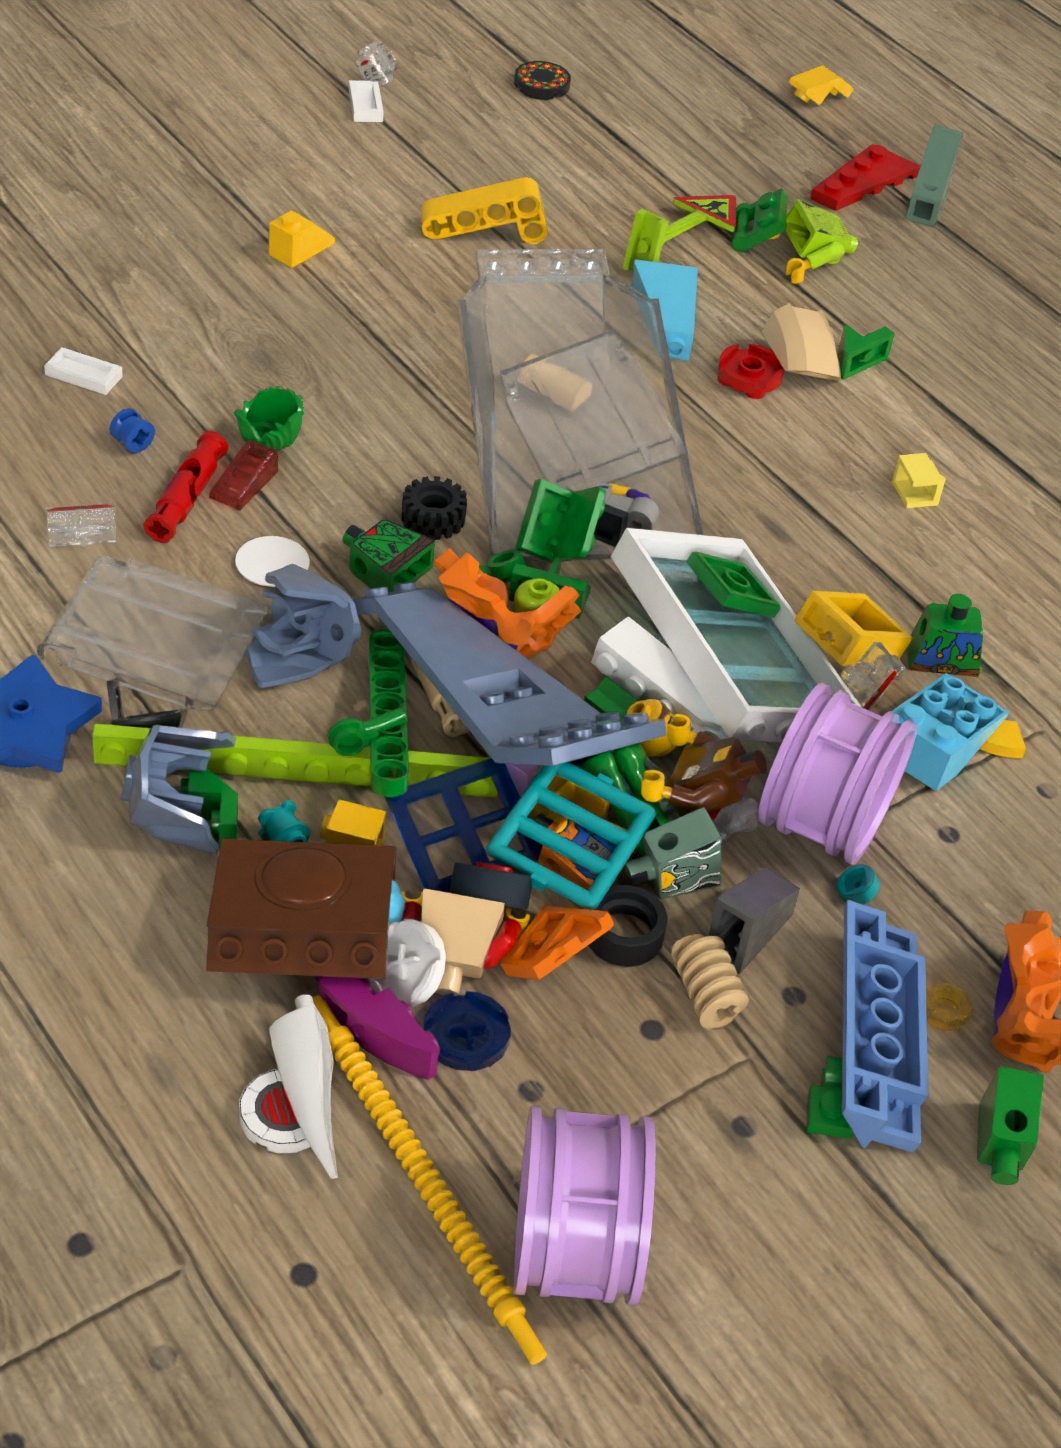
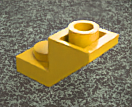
[788,65,854,106]

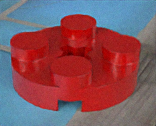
[718,344,784,399]

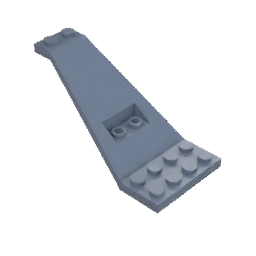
[352,582,667,766]

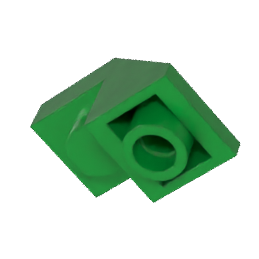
[180,768,238,850]

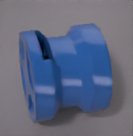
[109,408,155,453]

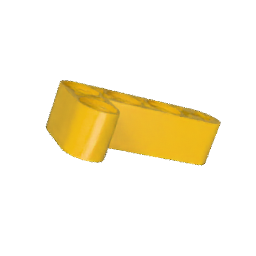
[421,177,547,244]

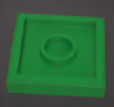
[686,551,781,618]

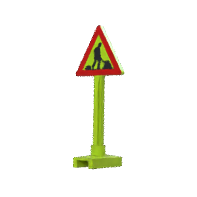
[623,195,736,271]

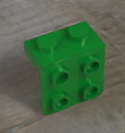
[515,479,605,564]

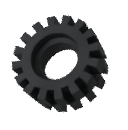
[401,476,467,540]

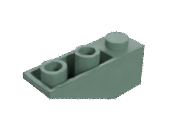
[906,124,963,227]

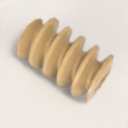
[671,934,749,1030]

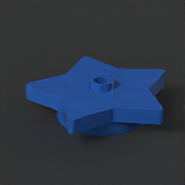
[0,655,102,773]

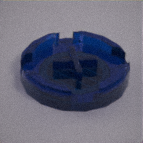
[423,991,511,1071]

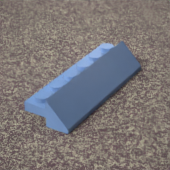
[842,900,928,1153]

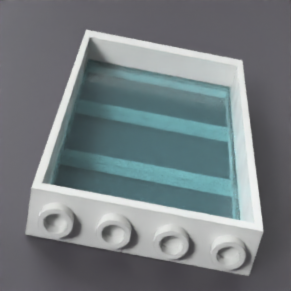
[611,528,861,742]

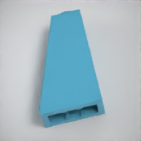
[631,259,698,361]

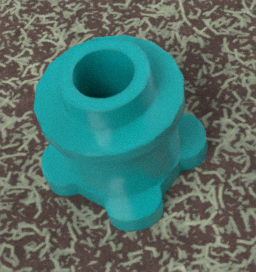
[258,800,310,842]

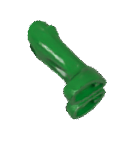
[579,743,669,858]

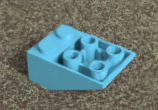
[891,673,1009,791]

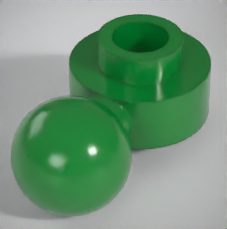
[479,549,526,583]

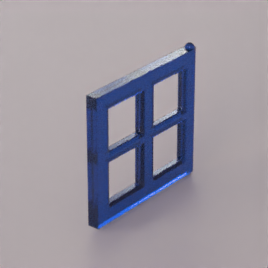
[385,758,542,893]

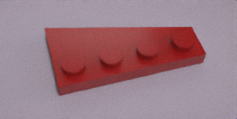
[811,144,921,211]

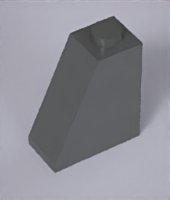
[709,867,800,974]

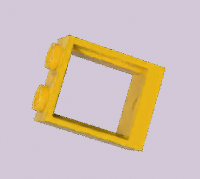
[794,590,913,667]

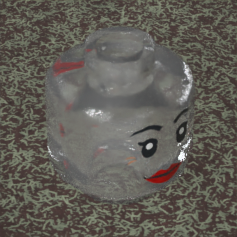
[355,41,398,87]

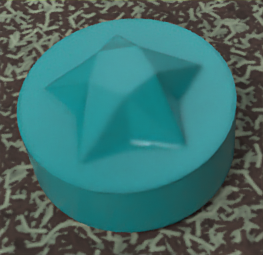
[836,864,880,905]

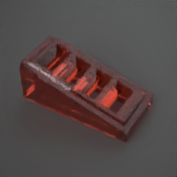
[209,440,278,511]

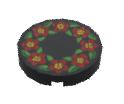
[514,61,571,100]

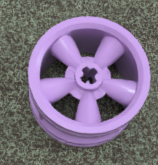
[758,682,918,865]
[513,1106,656,1306]

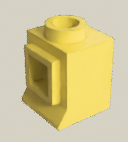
[892,453,946,508]

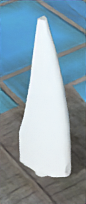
[269,995,338,1179]

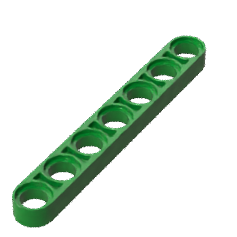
[369,630,409,797]

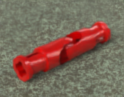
[143,431,228,543]

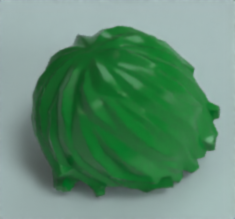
[234,386,304,453]

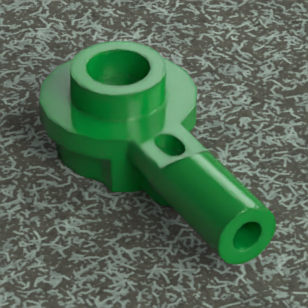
[327,707,408,756]

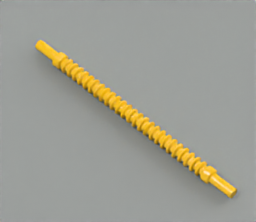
[313,995,547,1365]

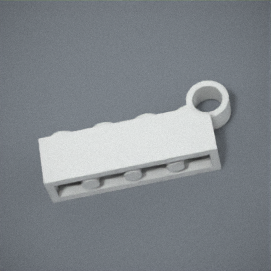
[591,616,728,750]

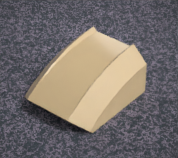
[762,303,841,381]

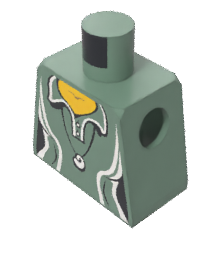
[624,807,721,899]

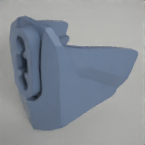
[246,564,361,688]
[121,725,236,854]

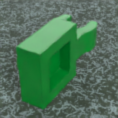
[806,1055,853,1139]

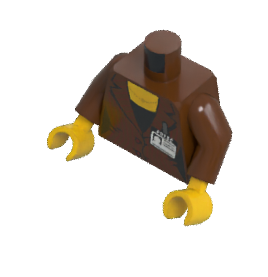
[641,714,767,817]

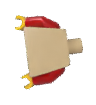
[401,889,530,997]

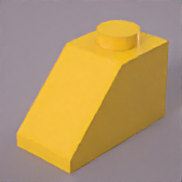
[269,210,335,268]

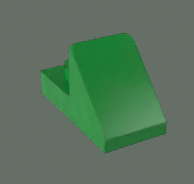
[838,325,895,380]

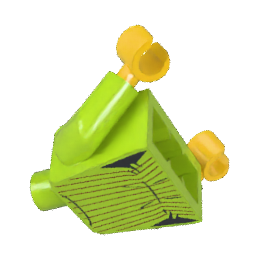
[770,199,858,284]

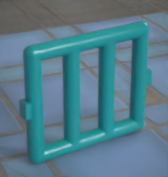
[486,762,656,910]

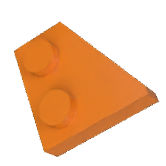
[500,905,614,980]

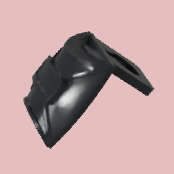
[107,678,188,728]

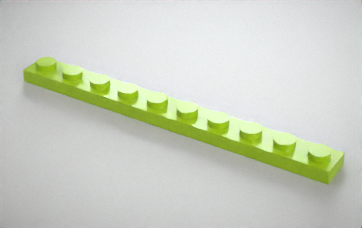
[92,723,501,798]

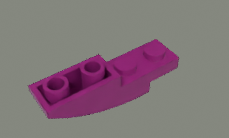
[314,976,440,1080]

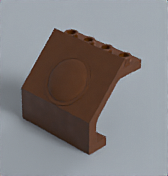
[206,839,397,979]

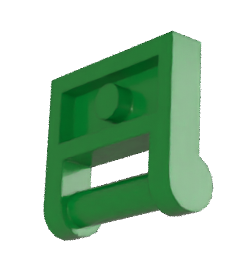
[732,188,788,252]

